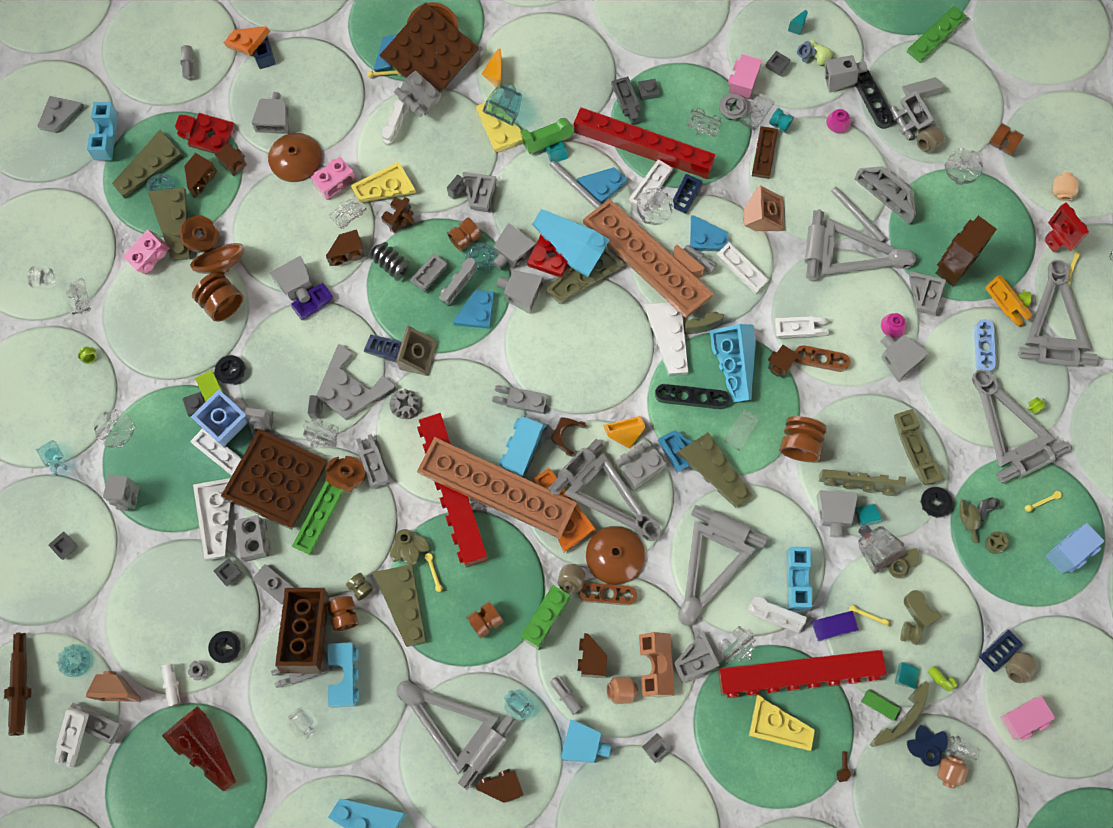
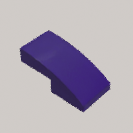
[291,283,333,320]
[811,611,859,641]

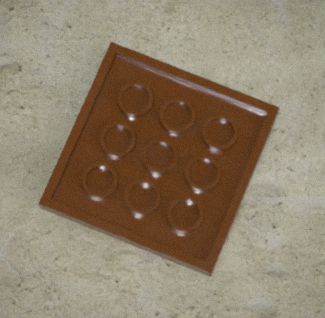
[379,3,479,93]
[221,429,328,530]

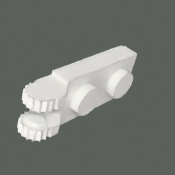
[381,99,409,145]
[775,316,829,338]
[748,596,807,633]
[54,707,89,768]

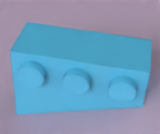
[499,416,548,478]
[328,799,407,828]

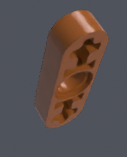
[795,345,850,372]
[579,583,637,606]

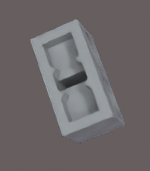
[103,475,140,511]
[235,515,270,562]

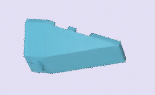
[532,209,610,277]
[710,324,756,402]

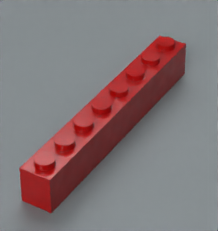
[574,107,716,180]
[417,413,488,568]
[718,650,887,698]

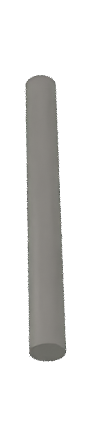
[550,160,602,209]
[831,187,886,242]

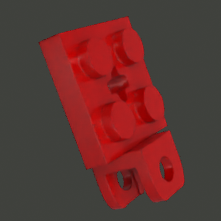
[175,113,234,154]
[1045,202,1089,252]
[527,234,568,278]

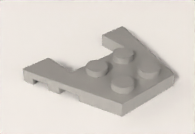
[316,344,396,420]

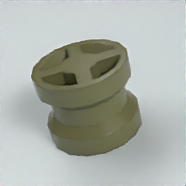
[985,531,1009,554]
[900,621,922,645]

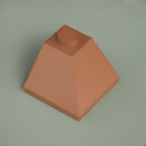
[743,185,784,231]
[86,671,141,702]

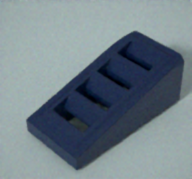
[254,35,276,69]
[670,174,703,214]
[364,334,402,363]
[979,629,1024,672]

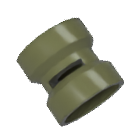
[346,573,374,601]

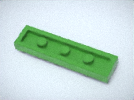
[907,6,967,63]
[292,481,344,556]

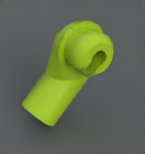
[927,666,957,691]

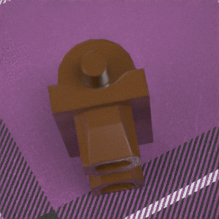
[381,197,414,233]

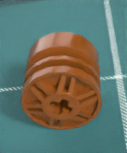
[192,272,244,322]
[779,416,827,462]

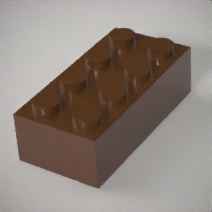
[935,215,997,287]
[275,588,329,674]

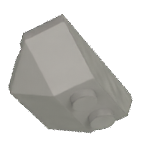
[854,166,916,225]

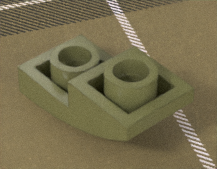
[685,312,724,334]

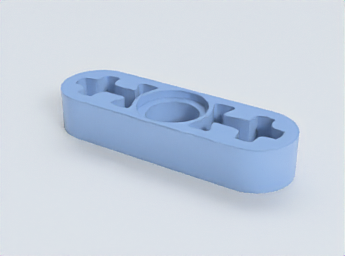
[974,319,996,372]

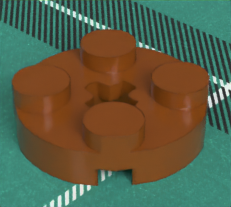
[180,215,218,253]
[326,456,365,492]

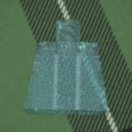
[482,84,522,126]

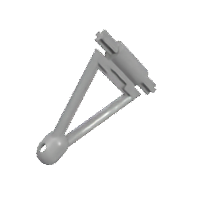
[805,209,916,281]
[1018,260,1099,366]
[972,369,1070,483]
[548,439,661,541]
[678,505,768,626]
[396,681,517,790]

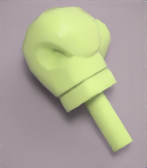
[810,39,833,65]

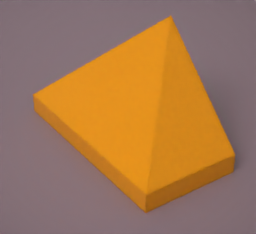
[481,49,502,89]
[604,416,645,449]

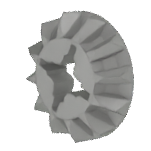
[719,94,747,121]
[389,389,420,419]

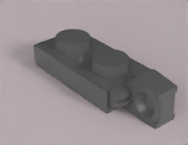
[611,76,640,125]

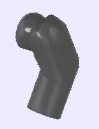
[977,497,1001,522]

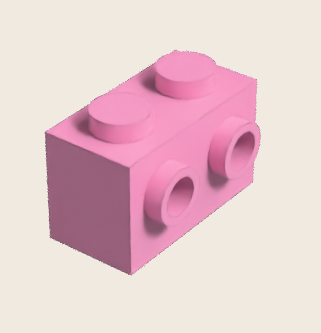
[728,54,762,99]
[311,157,356,200]
[123,229,170,275]
[1000,696,1055,741]

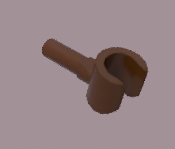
[837,751,851,782]

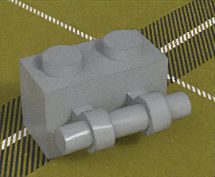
[394,70,442,117]
[890,90,936,140]
[615,440,666,491]

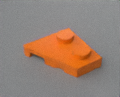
[223,26,270,56]

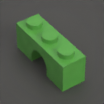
[521,585,570,650]

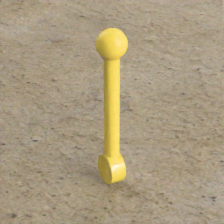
[367,71,402,78]
[1067,252,1080,285]
[1025,491,1062,512]
[425,553,443,592]
[849,605,890,626]

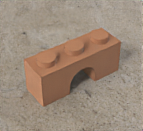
[639,632,674,698]

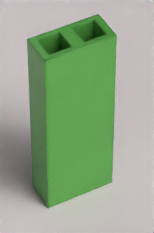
[861,690,900,721]

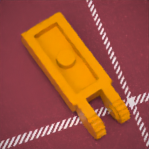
[985,275,1032,326]

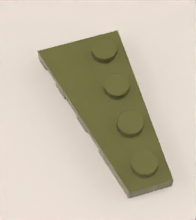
[112,130,183,199]
[148,187,191,261]
[546,247,624,304]
[676,433,753,508]
[819,469,906,496]
[373,565,426,647]

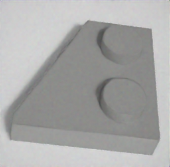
[38,96,84,133]
[463,172,497,212]
[909,271,946,316]
[674,631,720,684]

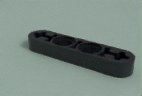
[855,69,893,129]
[655,384,730,409]

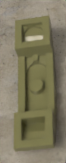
[894,409,944,486]
[869,681,929,747]

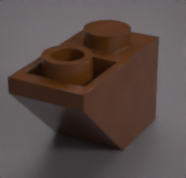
[184,152,217,198]
[326,229,365,266]
[577,633,607,678]
[476,769,524,803]

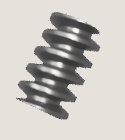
[369,242,409,281]

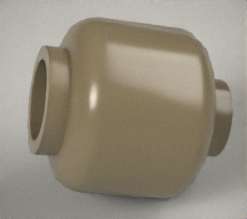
[917,125,944,153]
[558,564,585,594]
[1005,652,1037,683]

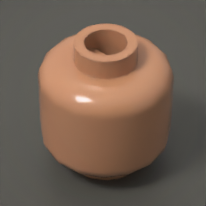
[606,677,638,704]
[937,755,968,789]

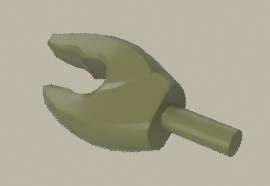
[960,500,981,543]

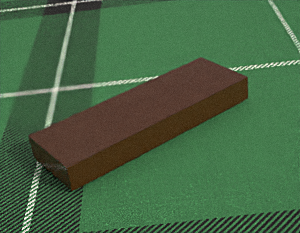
[751,126,778,179]

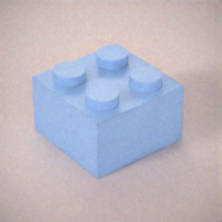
[191,390,248,447]
[1045,523,1104,574]

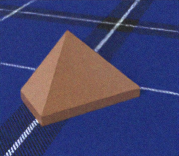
[673,244,705,277]

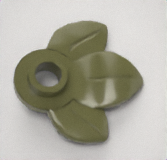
[390,529,430,566]
[878,539,919,578]

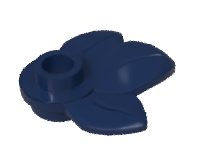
[907,725,948,767]

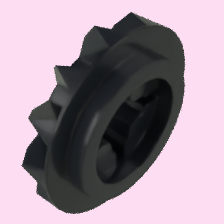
[215,355,246,385]
[920,487,953,518]
[208,631,241,664]

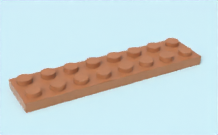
[583,199,714,318]
[417,437,577,539]

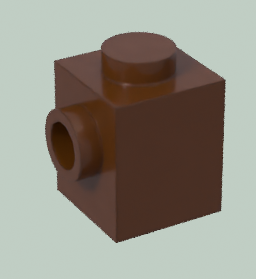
[215,143,247,176]
[768,345,798,378]

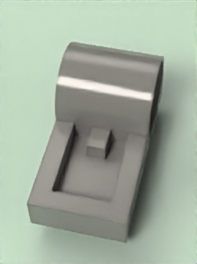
[245,407,274,432]

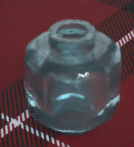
[504,689,534,720]

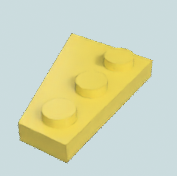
[476,100,523,153]
[351,162,416,203]
[749,695,815,751]

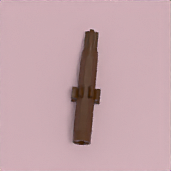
[4,632,32,736]

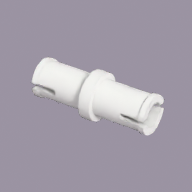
[160,664,181,707]

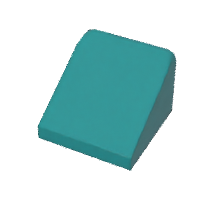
[788,10,808,35]
[545,141,568,162]
[855,504,882,527]
[895,662,919,689]

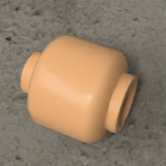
[1052,172,1079,201]

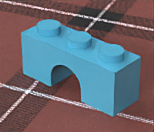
[87,102,118,160]
[787,547,812,611]
[328,643,360,708]

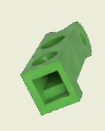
[520,118,574,154]

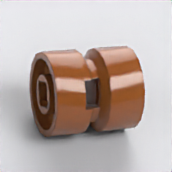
[989,123,1024,156]
[447,217,482,252]
[327,596,359,631]
[466,601,504,639]

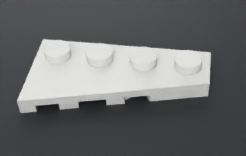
[644,303,688,376]
[193,478,231,561]

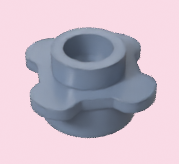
[797,41,816,63]

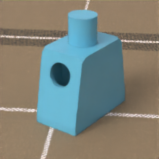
[561,719,611,763]

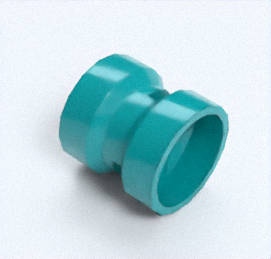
[769,108,794,133]

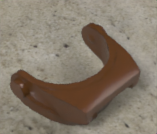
[551,417,587,457]

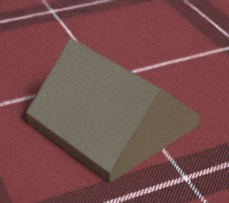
[396,326,438,376]

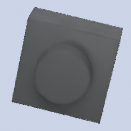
[765,51,791,76]
[638,79,659,101]
[447,174,465,199]
[183,392,205,417]
[308,395,323,420]
[48,531,78,560]
[213,558,243,586]
[642,733,670,763]

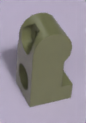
[904,590,942,630]

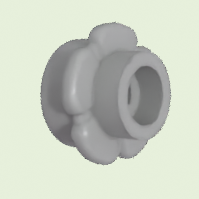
[188,660,208,680]

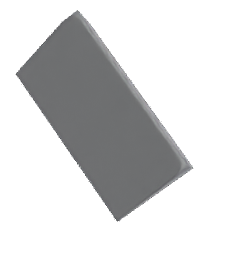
[902,77,945,99]

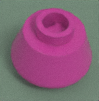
[826,109,851,133]
[881,313,907,338]

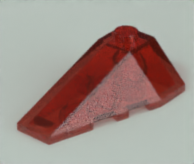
[162,706,236,792]

